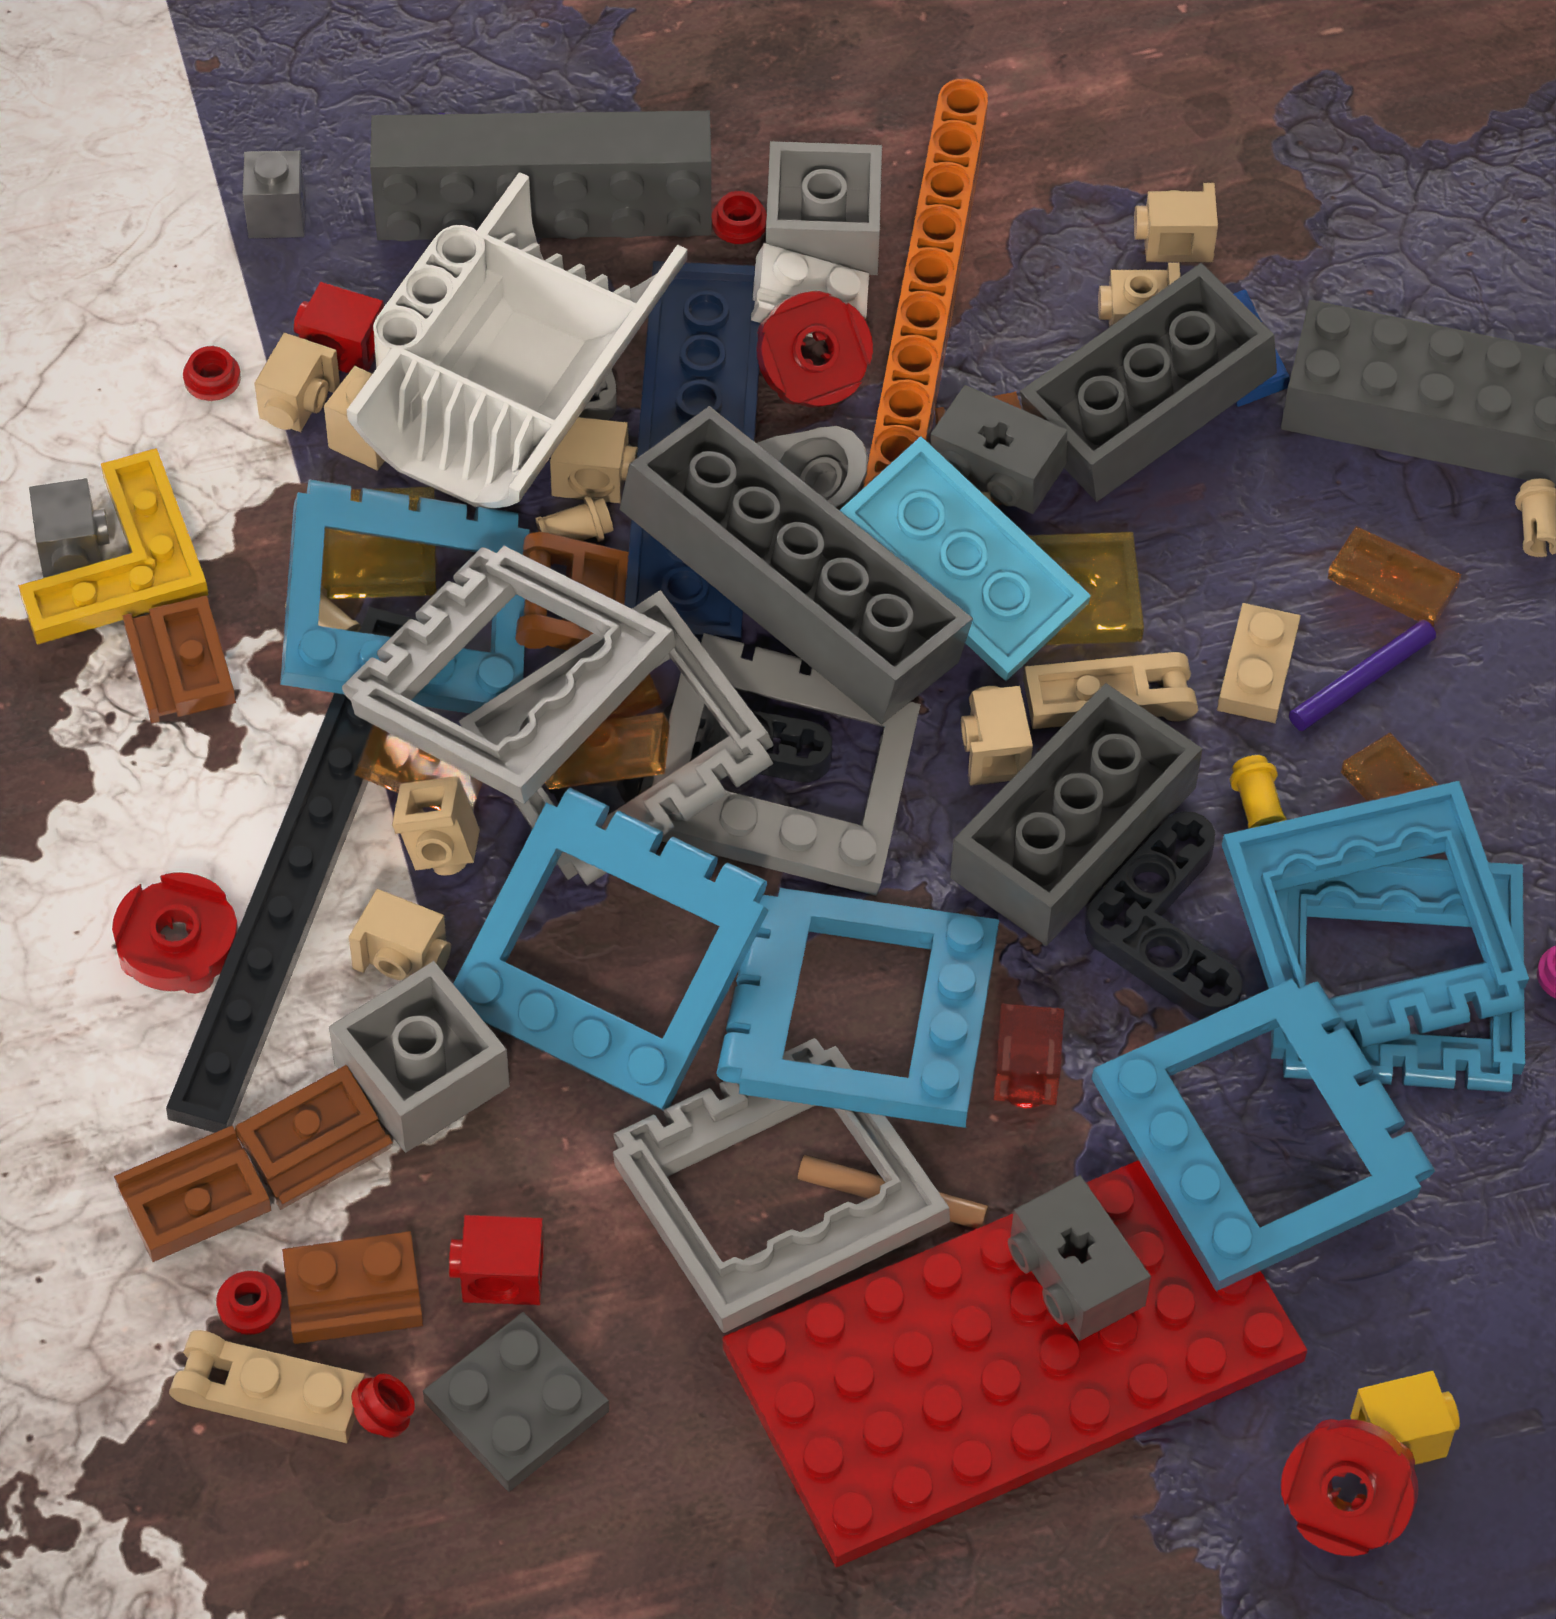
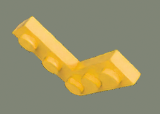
[18,448,208,645]

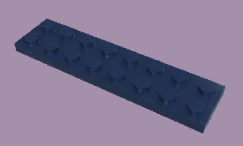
[624,261,761,643]

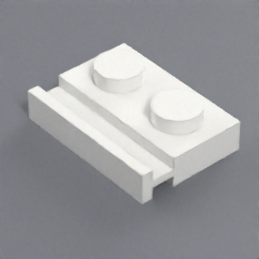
[751,243,869,341]

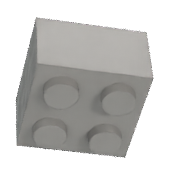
[766,141,882,275]
[329,961,510,1153]

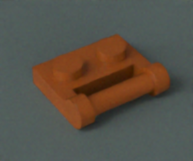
[515,532,629,650]

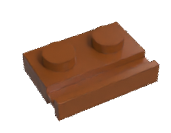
[122,595,236,723]
[235,1065,393,1210]
[114,1126,272,1262]
[282,1231,423,1344]

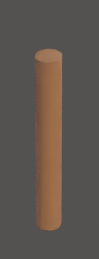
[798,1155,989,1229]

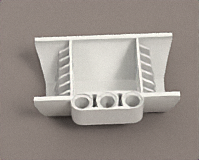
[347,172,688,508]

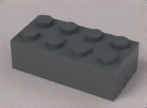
[1020,263,1277,502]
[950,683,1203,946]

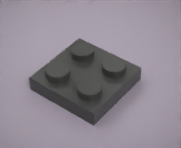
[423,1312,609,1492]

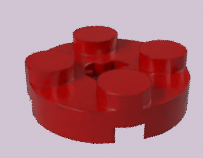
[756,291,873,408]
[112,872,238,994]
[1281,1419,1418,1556]

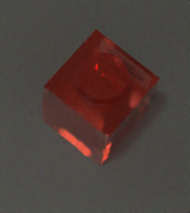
[993,1004,1064,1108]

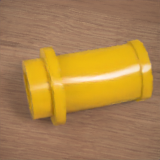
[1230,755,1286,829]

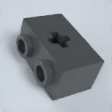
[930,385,1067,514]
[1008,1175,1151,1341]

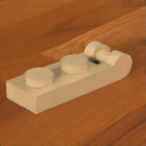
[1023,652,1198,729]
[169,1330,365,1443]

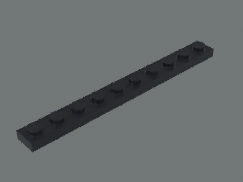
[166,607,418,1133]

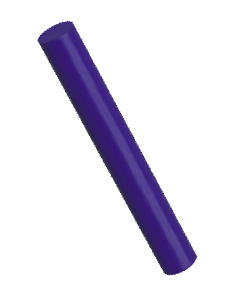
[1289,619,1436,731]

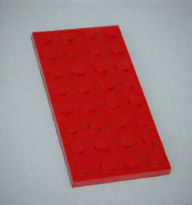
[723,1160,1307,1568]

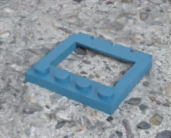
[280,479,530,713]
[1222,781,1529,1048]
[453,788,768,1111]
[1271,858,1525,1092]
[716,888,999,1128]
[1091,978,1435,1291]

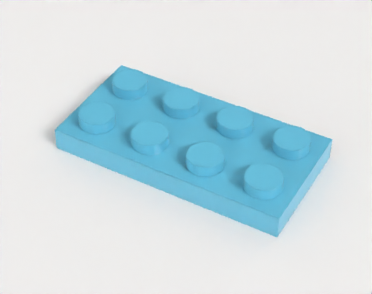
[839,436,1091,681]

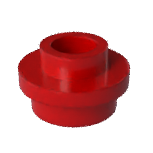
[712,191,767,244]
[183,346,241,401]
[216,1271,282,1335]
[351,1373,415,1438]

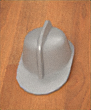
[756,426,868,510]

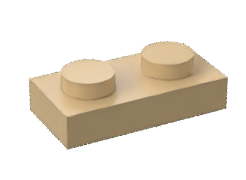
[1217,603,1301,723]

